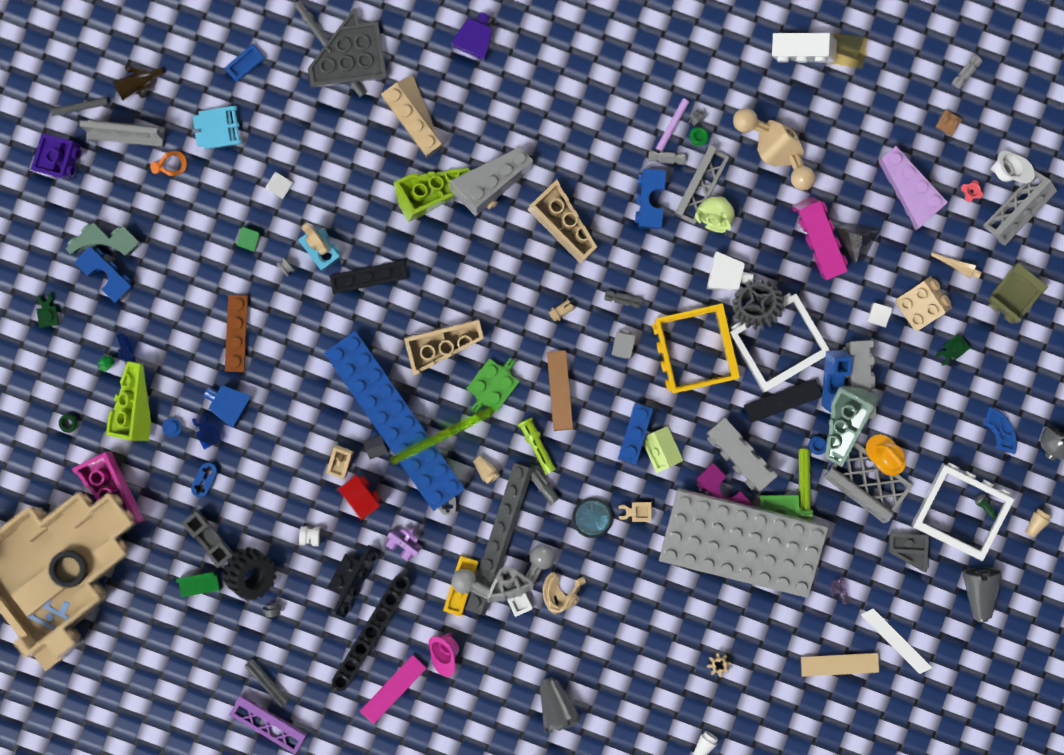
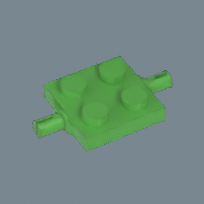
[466,358,520,414]
[759,495,813,518]

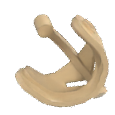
[543,572,586,615]

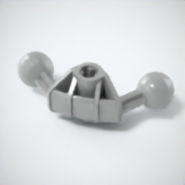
[451,545,554,603]

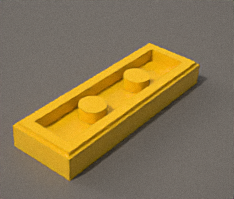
[443,556,479,616]

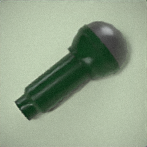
[975,494,997,520]

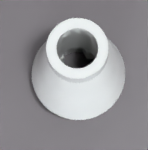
[692,731,718,755]

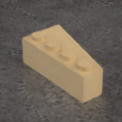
[404,319,484,376]

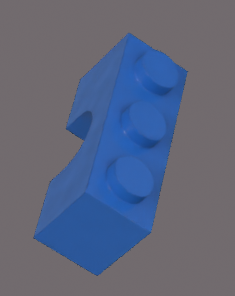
[635,169,666,230]
[74,247,134,304]
[821,350,853,413]
[617,403,653,465]

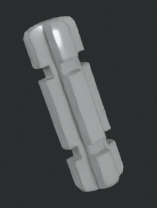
[952,55,982,89]
[648,151,686,165]

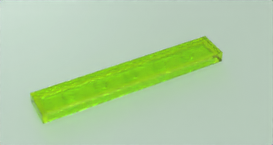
[390,407,494,465]

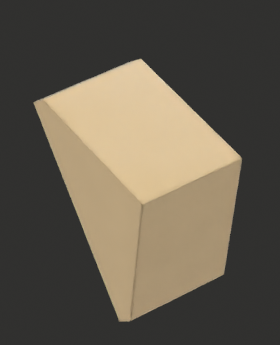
[326,445,355,480]

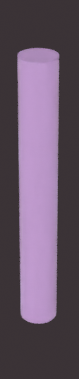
[656,99,689,152]

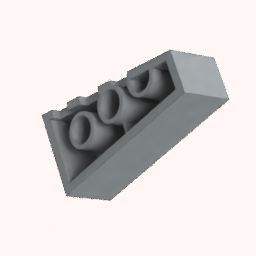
[707,418,778,491]

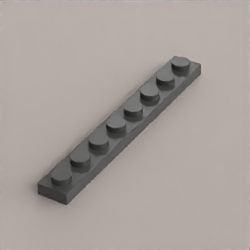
[466,463,533,616]

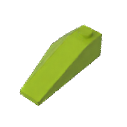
[394,168,470,222]
[106,362,151,441]

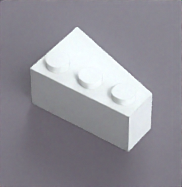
[772,33,837,63]

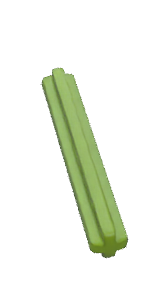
[798,448,811,521]

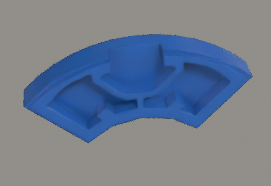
[983,406,1017,454]

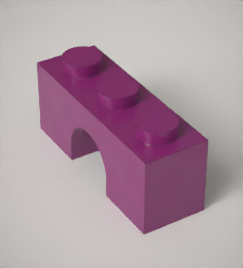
[696,463,753,506]

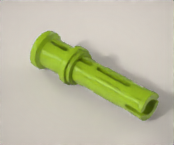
[517,417,556,475]

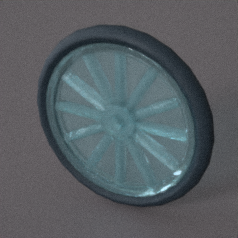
[572,498,613,538]

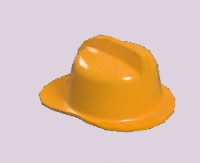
[865,434,906,476]

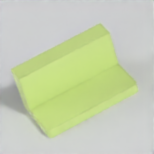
[643,426,683,473]

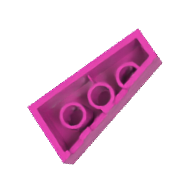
[792,197,848,280]
[72,451,145,526]

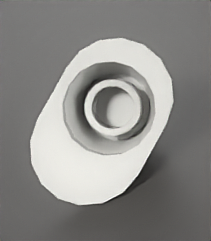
[991,150,1035,183]

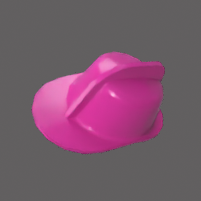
[429,633,459,677]

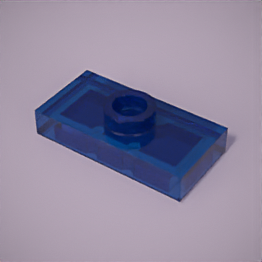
[116,333,136,364]

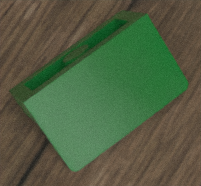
[176,571,220,597]

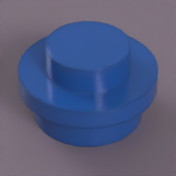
[162,418,182,437]
[808,436,827,455]

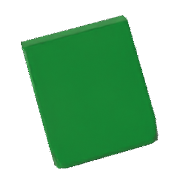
[236,226,261,252]

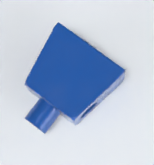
[203,385,252,428]

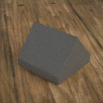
[364,436,388,460]

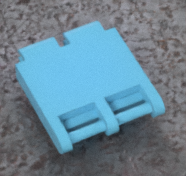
[192,106,242,150]

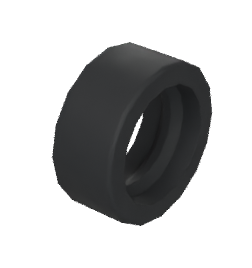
[49,551,88,588]

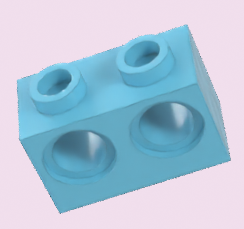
[298,226,341,272]

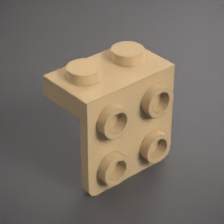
[896,276,952,331]

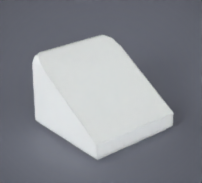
[266,172,293,199]
[867,303,892,327]

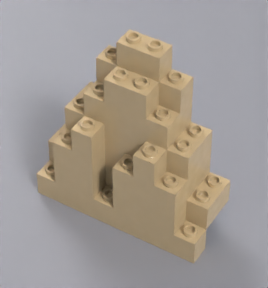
[0,492,135,671]

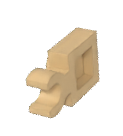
[618,502,652,522]

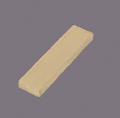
[800,653,879,677]

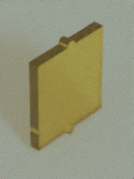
[829,33,867,69]

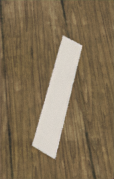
[861,609,932,674]

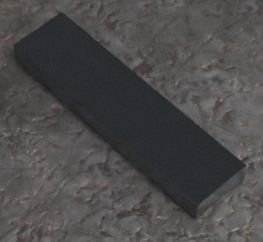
[329,260,408,295]
[743,379,822,423]

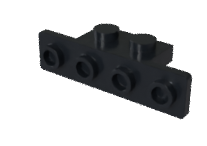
[327,545,380,618]

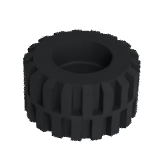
[223,547,277,601]

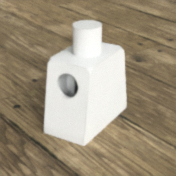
[706,252,754,291]

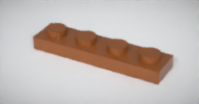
[225,295,248,373]

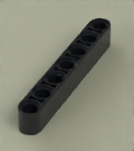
[332,574,411,691]

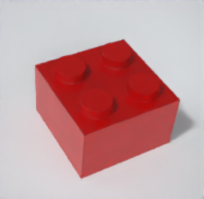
[338,475,382,520]

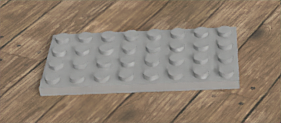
[659,488,828,598]

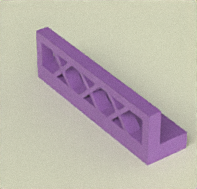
[229,695,307,754]

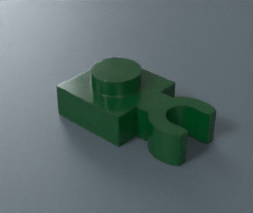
[36,293,60,328]
[934,333,970,366]

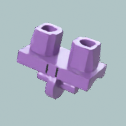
[385,527,423,561]

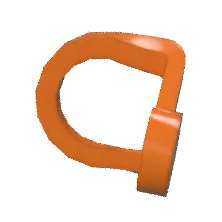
[150,151,187,176]

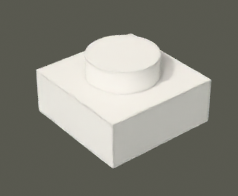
[508,593,533,617]

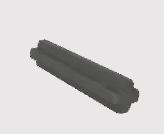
[245,659,289,707]

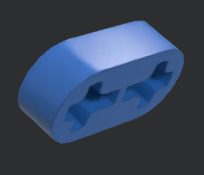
[191,463,218,497]

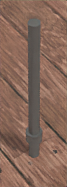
[294,0,366,98]

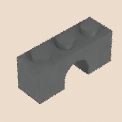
[181,511,233,568]

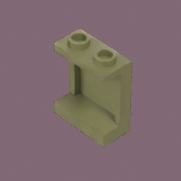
[986,263,1048,324]

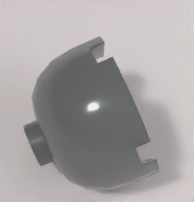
[1040,425,1064,461]

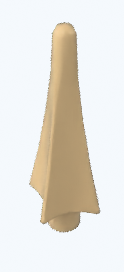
[931,252,982,279]

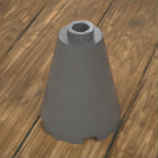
[963,567,1002,622]
[540,678,582,734]

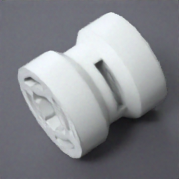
[299,526,321,547]

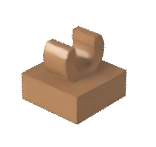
[935,110,962,137]

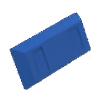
[224,44,265,83]

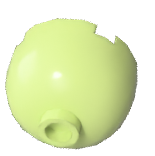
[695,196,735,233]

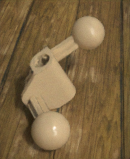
[733,108,816,190]

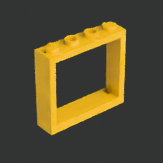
[652,303,740,394]

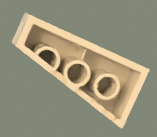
[528,180,597,264]

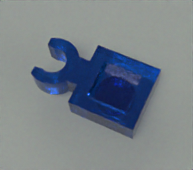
[192,414,222,450]

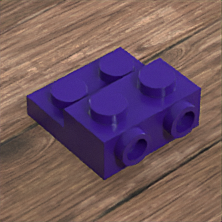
[31,133,82,181]

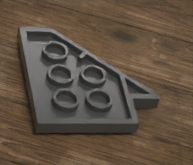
[308,8,387,88]

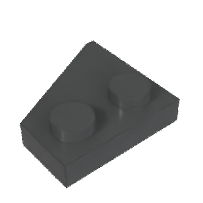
[888,533,929,572]

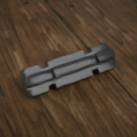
[604,290,642,308]

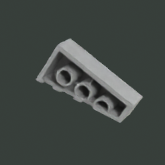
[450,147,533,216]
[842,340,876,419]

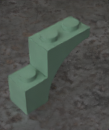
[65,223,142,257]

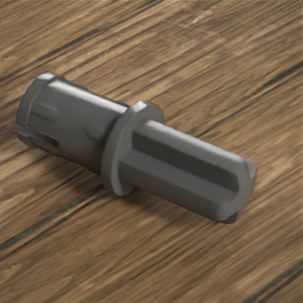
[530,469,560,506]

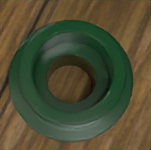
[59,414,78,433]

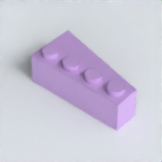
[878,146,948,230]

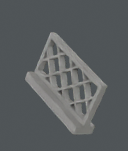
[79,120,165,147]
[823,443,913,523]

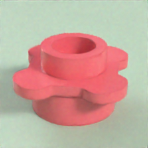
[961,180,983,202]

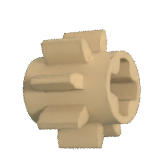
[706,653,731,677]

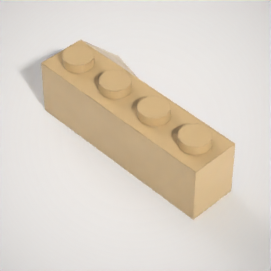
[381,75,442,158]

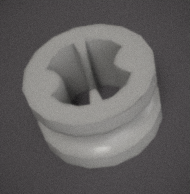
[276,258,294,277]

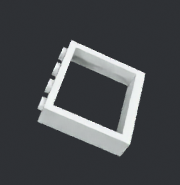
[730,293,830,392]
[911,463,1014,561]

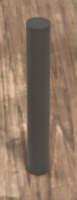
[50,97,108,116]

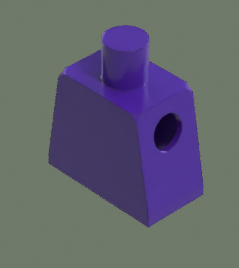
[451,12,493,62]

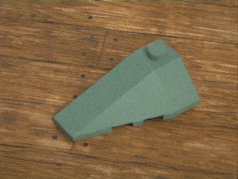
[825,386,880,467]

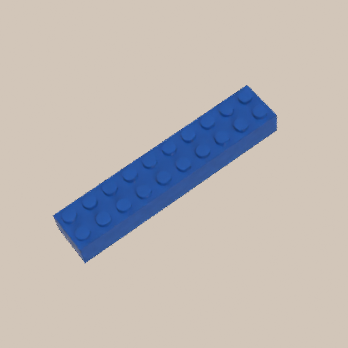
[324,331,466,511]

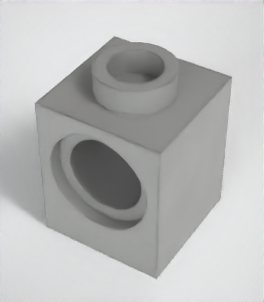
[611,330,635,360]

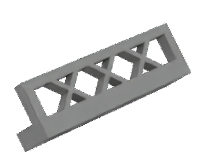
[674,145,729,225]
[983,171,1057,246]

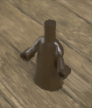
[112,64,164,101]

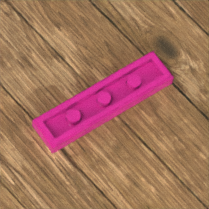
[360,655,427,724]

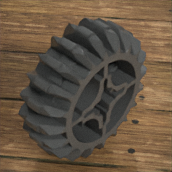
[732,279,785,331]

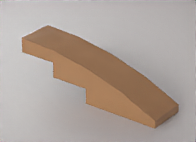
[547,350,573,431]

